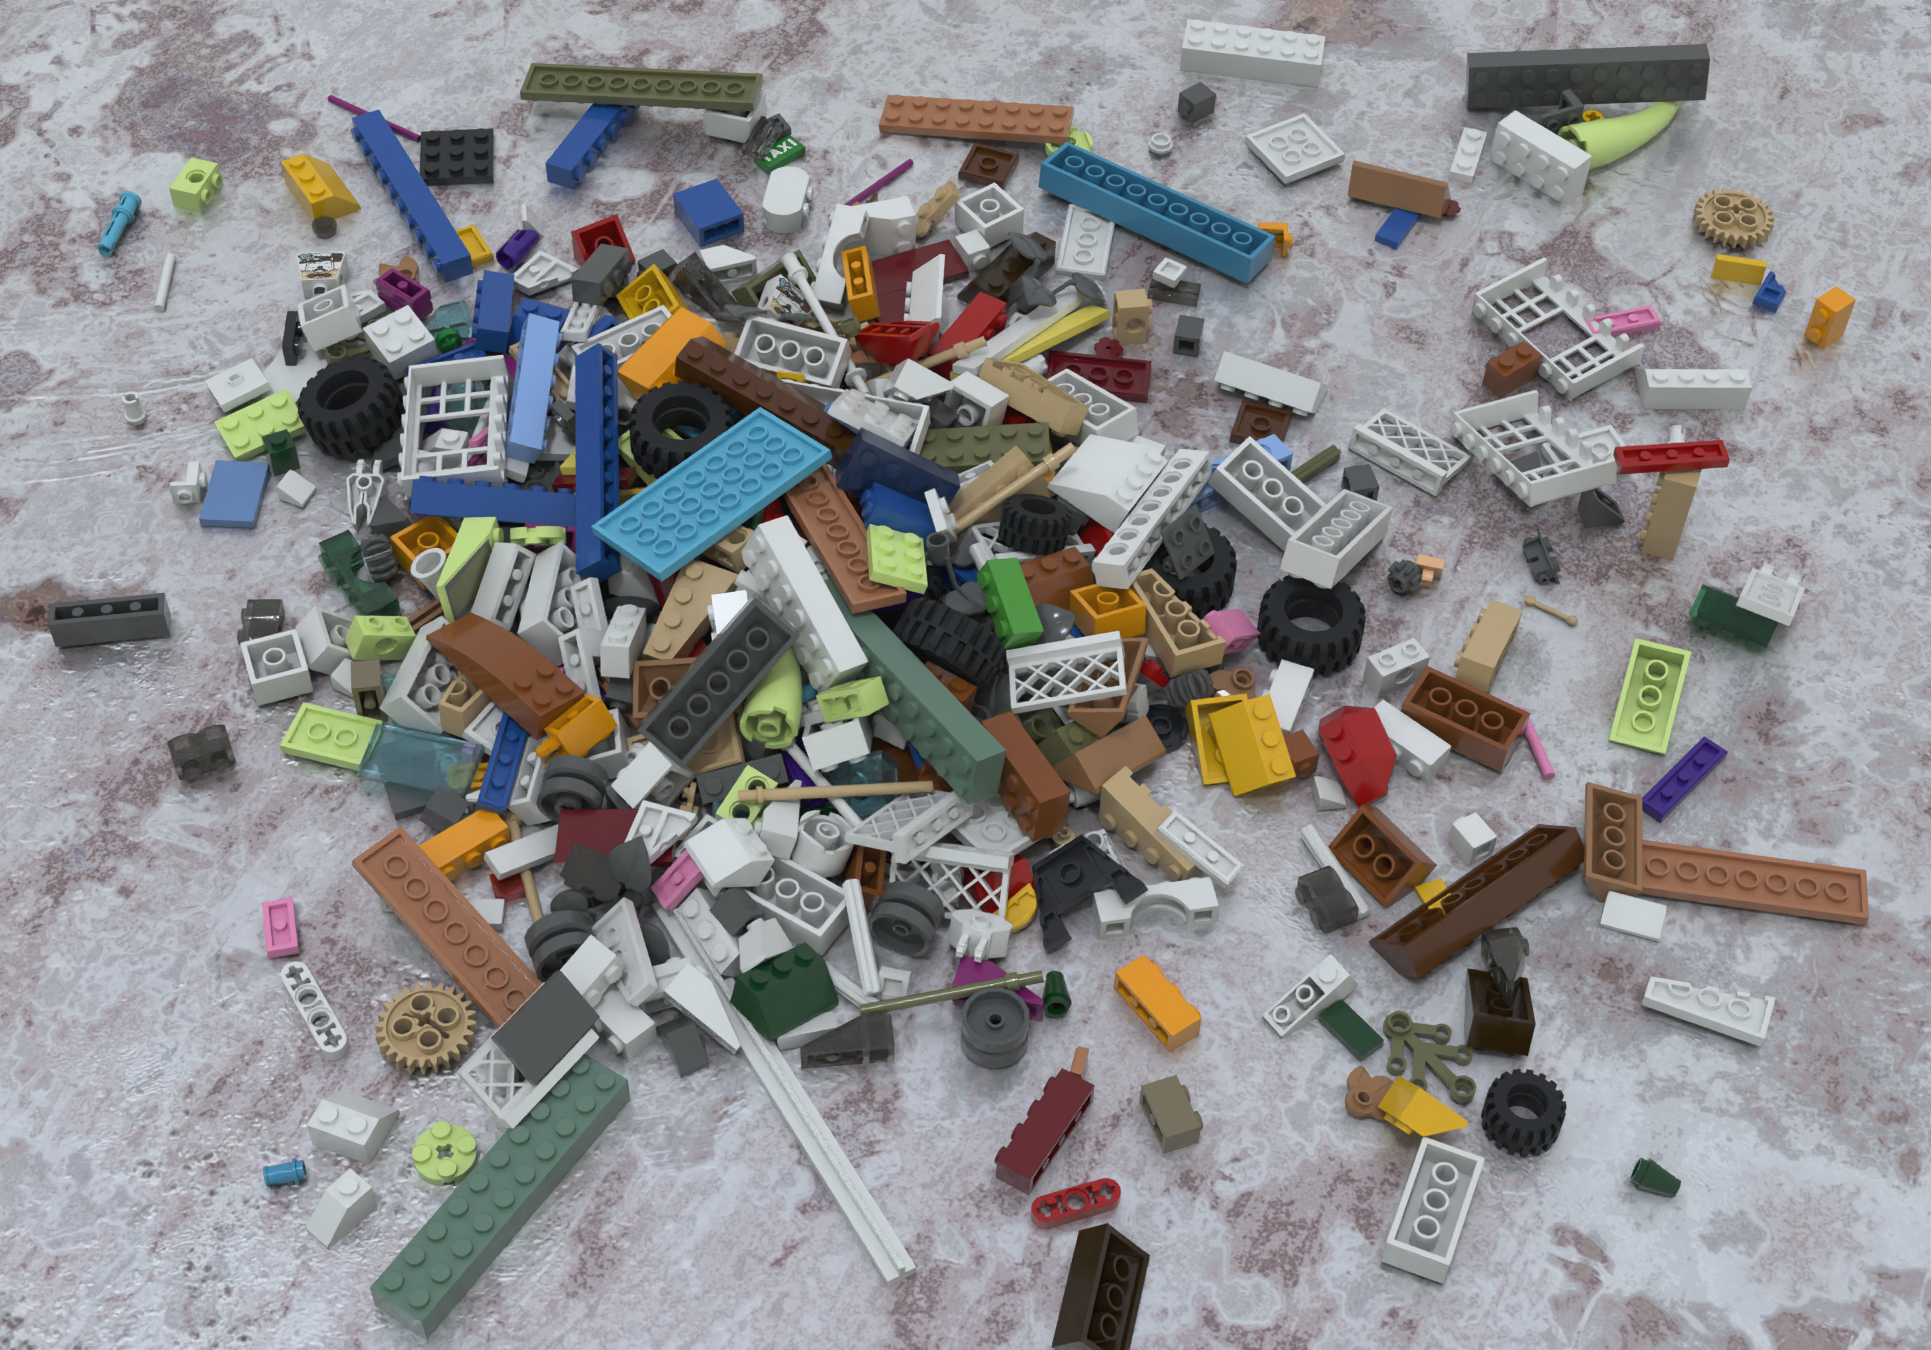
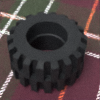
[998,494,1072,555]
[1481,1069,1567,1157]

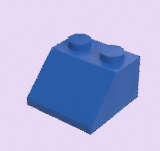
[506,298,570,354]

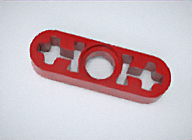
[1031,1178,1121,1229]

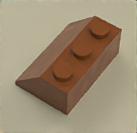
[1020,547,1094,611]
[1328,805,1437,908]

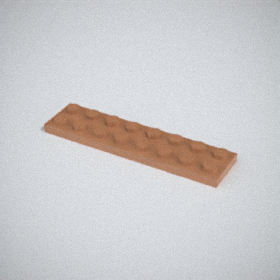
[879,95,1074,144]
[782,463,907,614]
[352,826,542,1029]
[1640,840,1869,925]

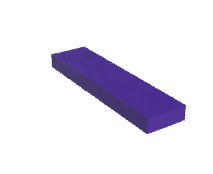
[1642,736,1728,823]

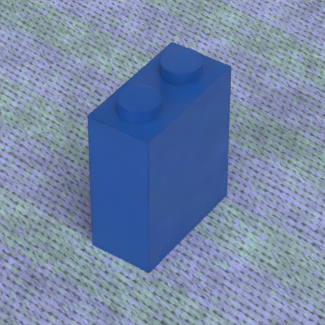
[673,179,744,247]
[860,482,936,552]

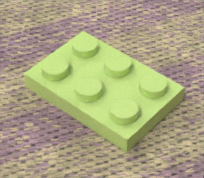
[214,389,307,461]
[866,524,928,594]
[280,702,385,772]

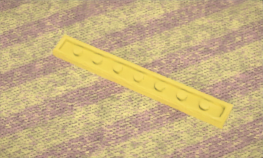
[950,305,1109,381]

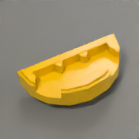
[993,883,1038,933]

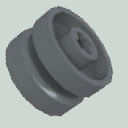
[536,755,609,823]
[868,881,945,957]
[524,910,593,983]
[961,987,1030,1068]

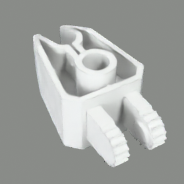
[346,459,389,532]

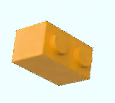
[1804,286,1856,349]

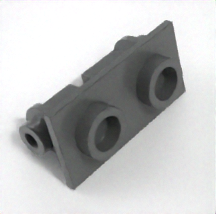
[1522,528,1561,584]

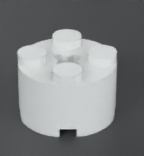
[789,810,855,879]

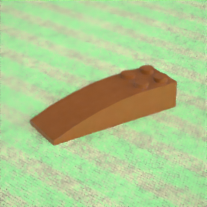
[426,613,585,741]

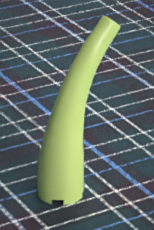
[1557,101,1683,170]
[740,646,803,749]

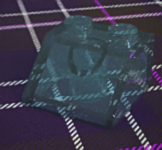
[829,750,898,819]

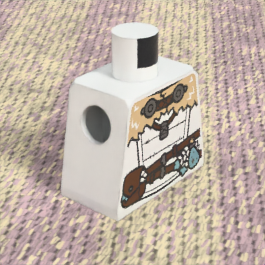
[297,251,349,299]
[756,274,812,326]

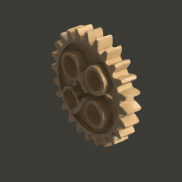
[1693,187,1775,249]
[375,981,478,1075]

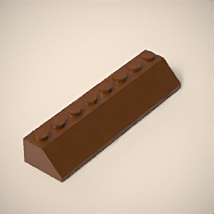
[674,336,857,468]
[1369,824,1584,979]

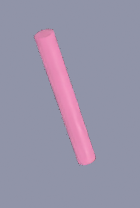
[1519,707,1555,780]

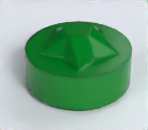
[435,328,463,353]

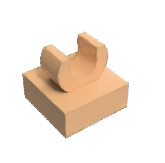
[1416,554,1445,588]

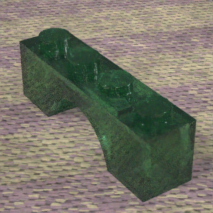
[318,530,401,616]

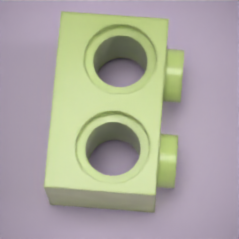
[816,676,889,723]
[715,765,778,827]

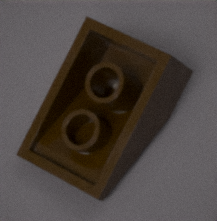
[1464,968,1536,1056]

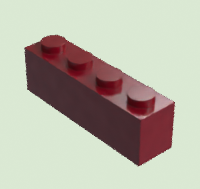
[994,1068,1095,1196]

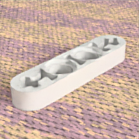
[281,961,349,1060]

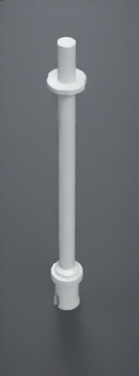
[781,253,871,395]

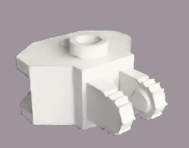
[947,909,1013,963]

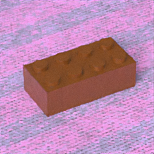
[1401,666,1531,772]
[981,711,1071,842]

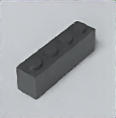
[48,593,171,647]

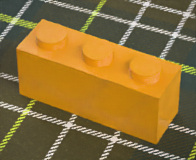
[841,245,880,322]
[419,809,511,882]
[1113,954,1202,1052]

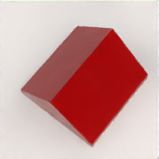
[571,214,636,267]
[963,855,1036,914]

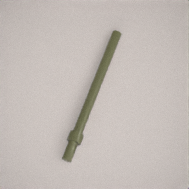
[859,970,1044,1017]

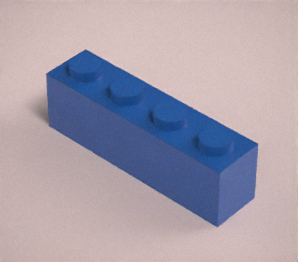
[471,270,514,353]

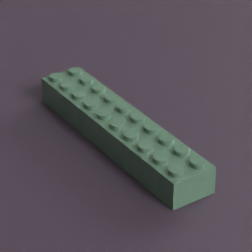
[824,578,1006,805]
[370,1054,630,1340]

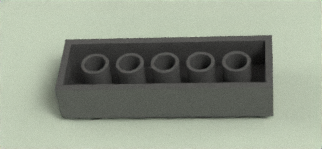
[637,593,800,769]

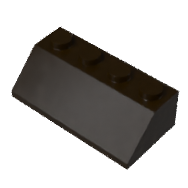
[957,232,1056,311]
[1051,1223,1150,1350]

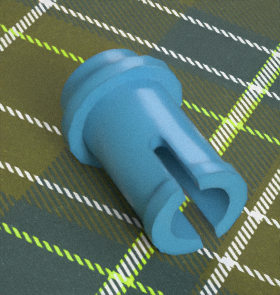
[263,1158,307,1187]

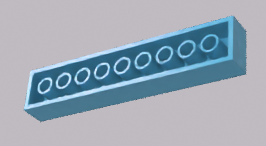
[1038,142,1276,283]

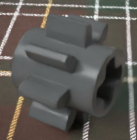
[1387,559,1422,594]

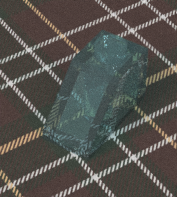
[424,300,473,348]

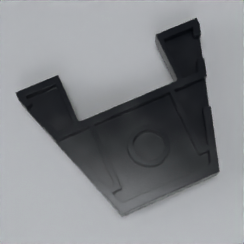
[1031,834,1148,953]

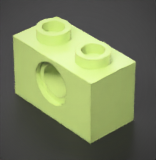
[169,157,223,213]
[345,615,416,660]

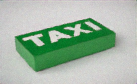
[754,135,806,174]

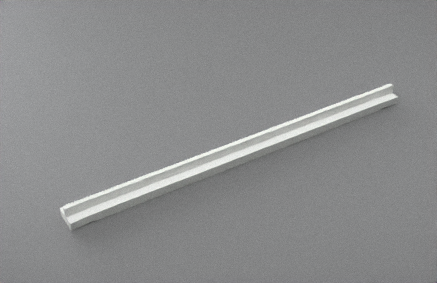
[651,900,916,1287]

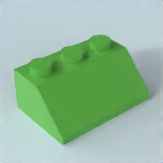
[977,558,1044,651]

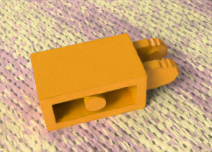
[535,694,618,768]

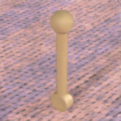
[1525,595,1578,626]

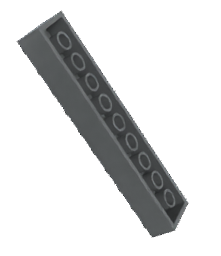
[1465,44,1710,109]

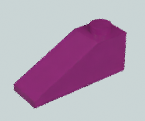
[952,955,1044,1022]

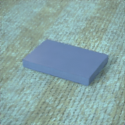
[199,460,270,528]

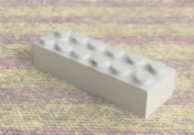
[1180,19,1325,87]
[1280,489,1393,589]
[741,515,869,694]
[674,814,849,957]

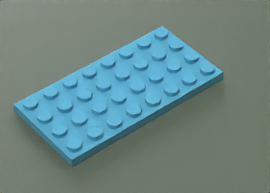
[591,407,832,581]

